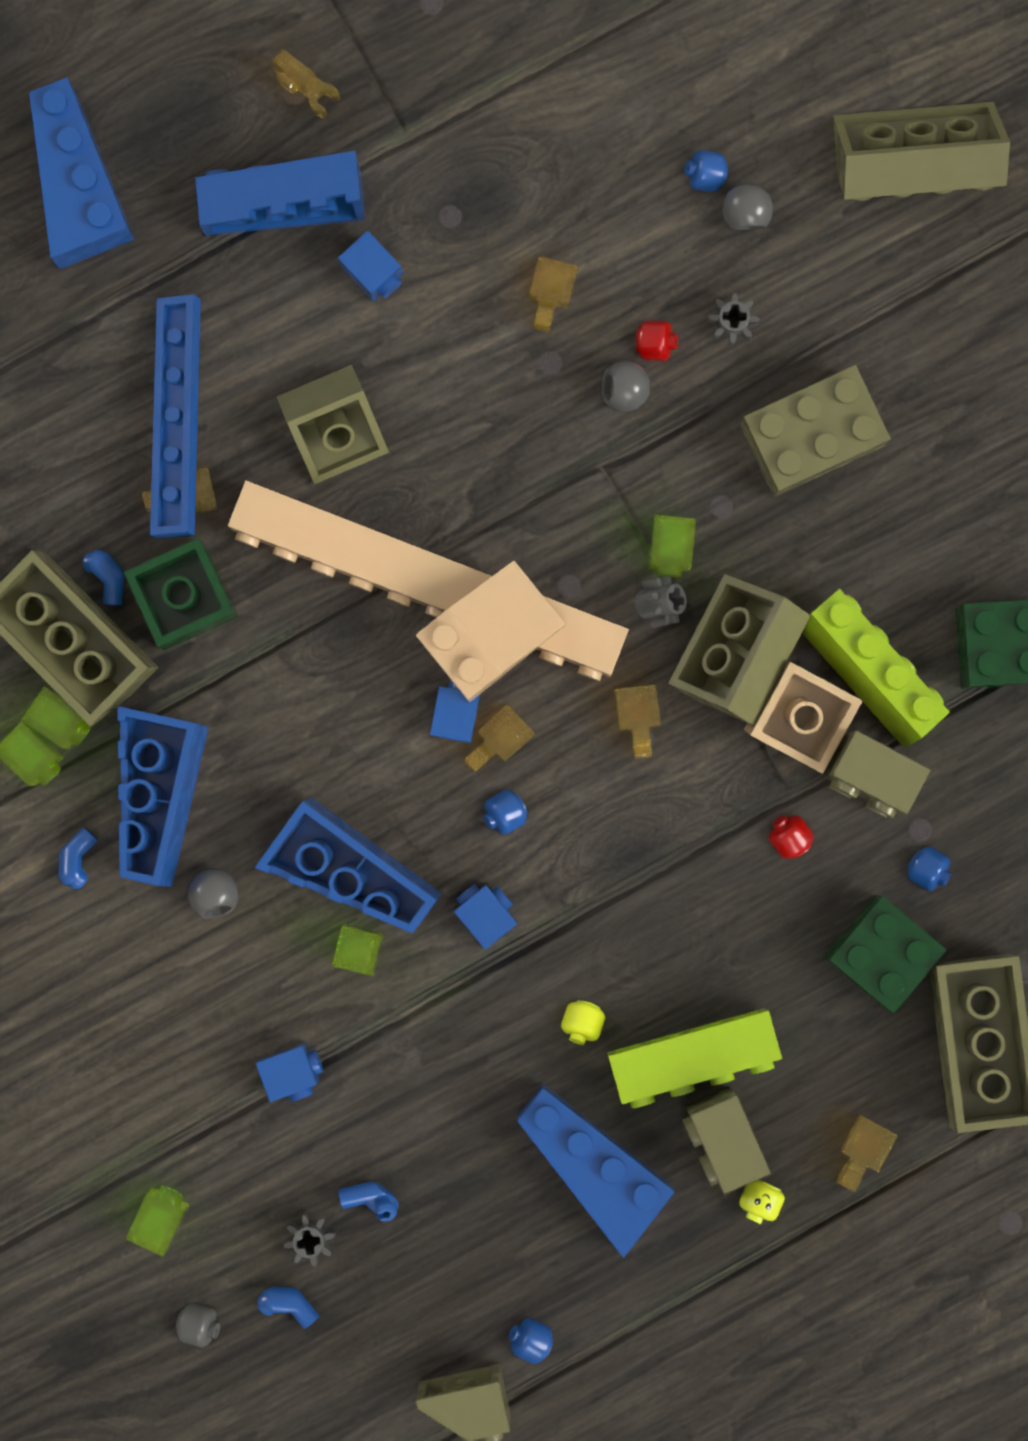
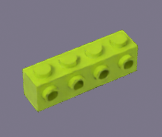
[802,589,950,748]
[607,1008,782,1108]

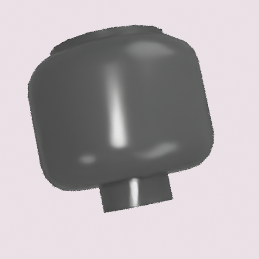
[176,1303,221,1348]

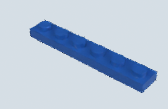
[150,294,201,539]

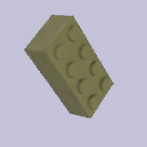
[929,954,1028,1133]

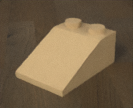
[416,561,566,703]

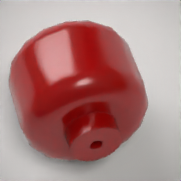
[635,320,678,362]
[769,815,814,859]

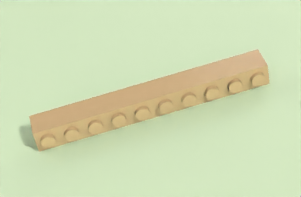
[228,481,629,681]

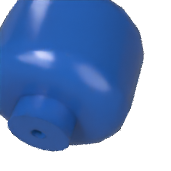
[684,150,728,192]
[483,790,527,835]
[907,846,952,892]
[509,1318,553,1364]

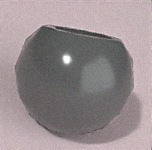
[722,183,774,230]
[602,360,651,413]
[187,868,239,919]

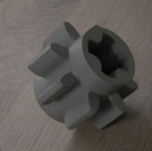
[707,293,759,347]
[635,576,687,628]
[284,1212,336,1267]

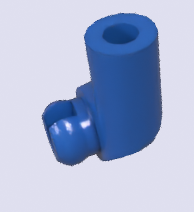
[82,550,125,606]
[58,826,98,889]
[338,1181,399,1222]
[257,1286,320,1329]

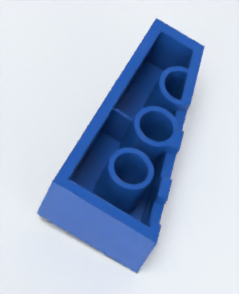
[29,77,135,269]
[195,151,365,236]
[118,706,209,887]
[255,797,442,933]
[517,1083,675,1258]

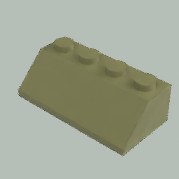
[833,102,1010,201]
[0,550,159,726]

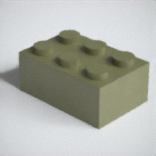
[740,365,891,497]
[668,574,811,726]

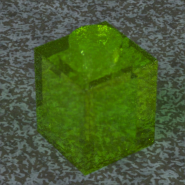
[648,515,696,578]
[21,686,91,749]
[0,721,64,786]
[331,924,385,976]
[126,1186,190,1256]

